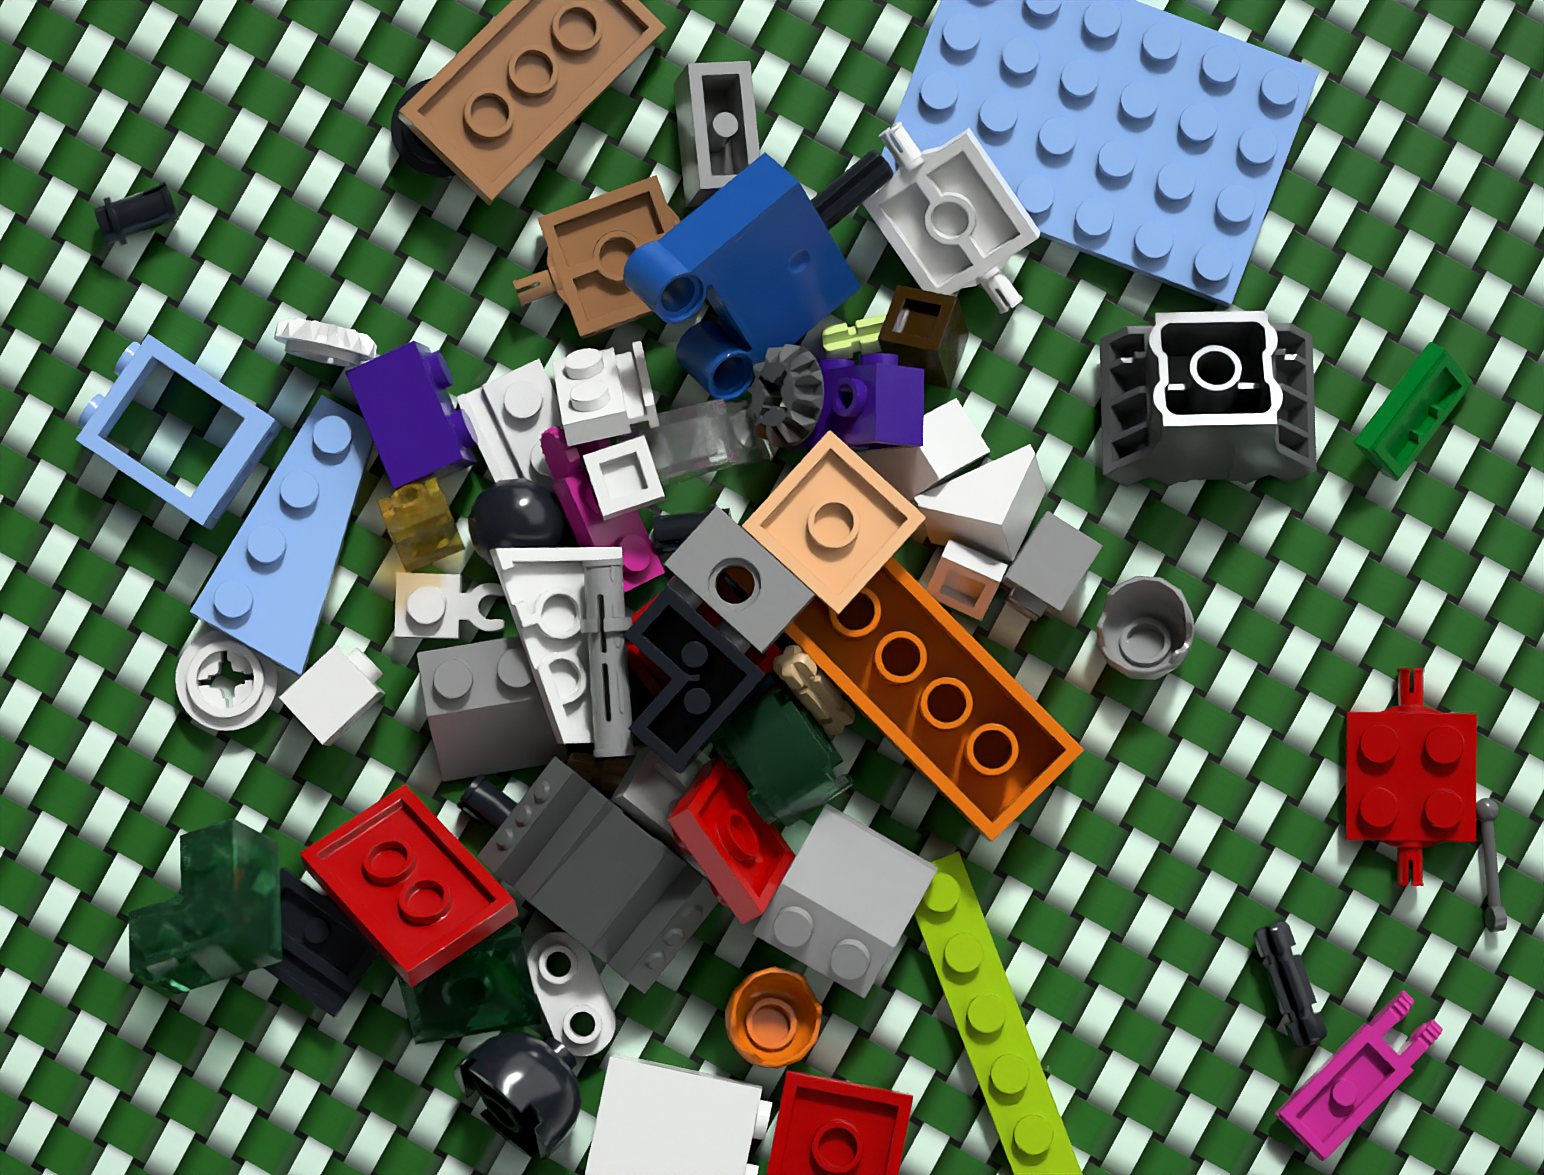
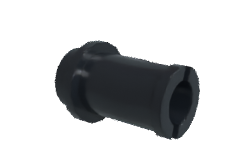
[94,182,180,246]
[653,503,732,556]
[456,774,518,834]

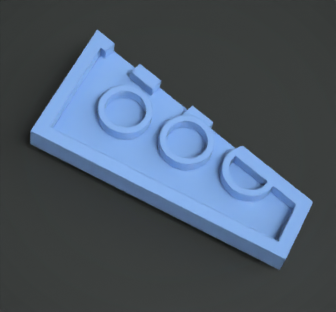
[190,395,374,677]

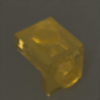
[377,477,465,573]

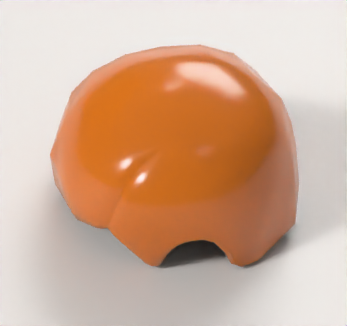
[725,966,822,1069]

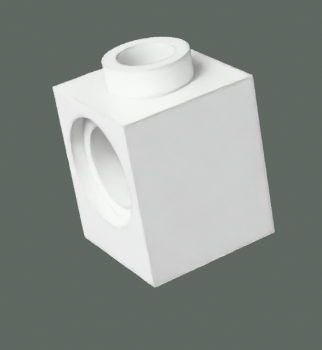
[279,645,385,746]

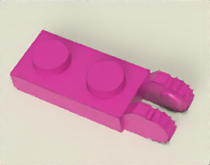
[539,426,665,593]
[1274,991,1443,1161]

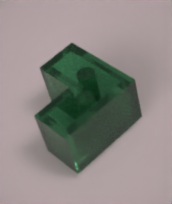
[129,818,282,994]

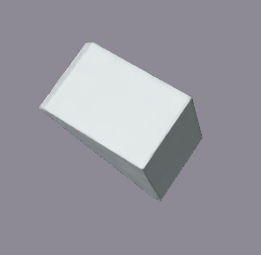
[861,398,990,503]
[914,444,1046,562]

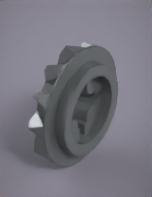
[746,344,824,448]

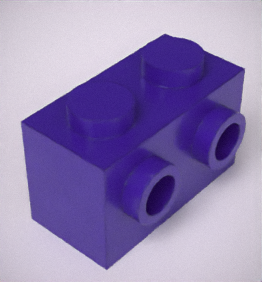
[345,341,478,493]
[789,353,924,453]

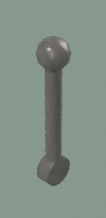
[1476,798,1507,932]

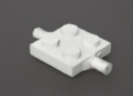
[862,121,1040,314]

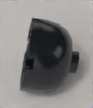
[454,1031,582,1160]

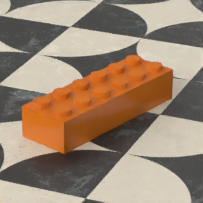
[723,556,1084,842]

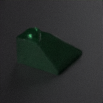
[395,922,542,1045]

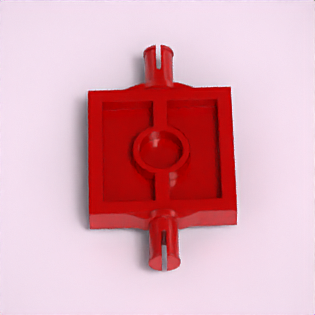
[1345,668,1477,886]

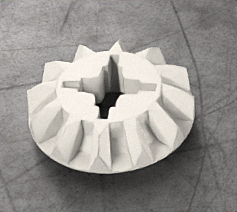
[274,318,377,368]
[175,630,279,731]

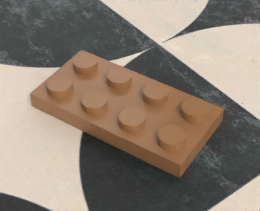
[397,0,667,206]

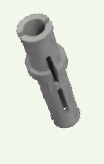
[580,558,636,757]

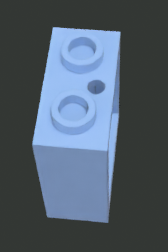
[75,334,283,531]

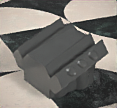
[1100,311,1317,487]
[476,756,719,994]

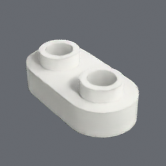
[527,931,616,1056]

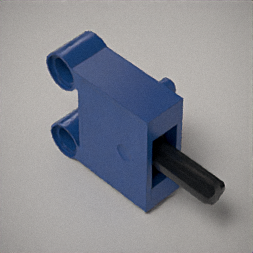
[623,150,894,402]

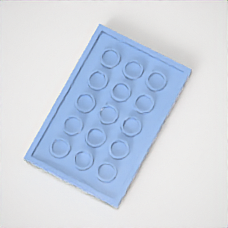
[881,0,1320,308]

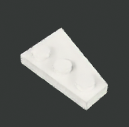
[489,547,622,744]

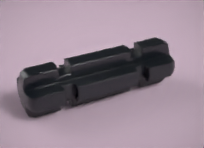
[1253,921,1327,1048]

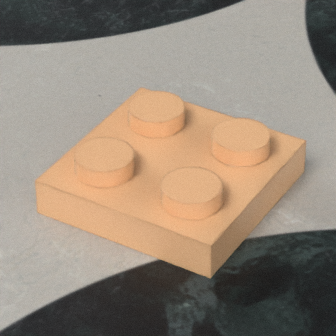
[742,430,926,615]

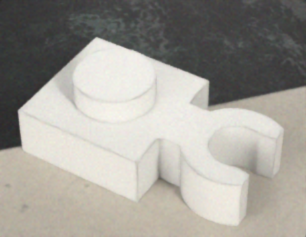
[394,573,505,639]

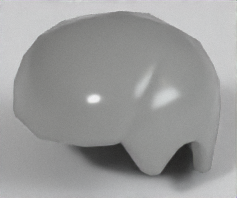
[1096,576,1194,680]

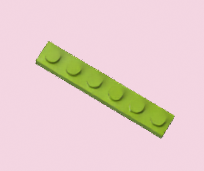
[914,851,1083,1175]

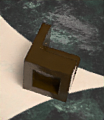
[878,285,969,389]

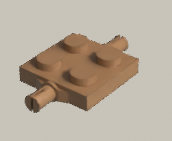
[513,175,680,340]

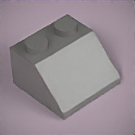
[417,636,569,782]
[752,803,938,998]

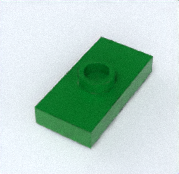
[1353,342,1473,482]

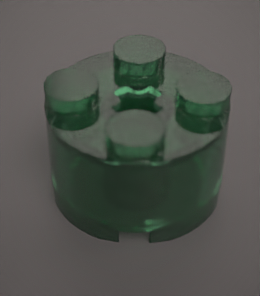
[711,678,854,828]

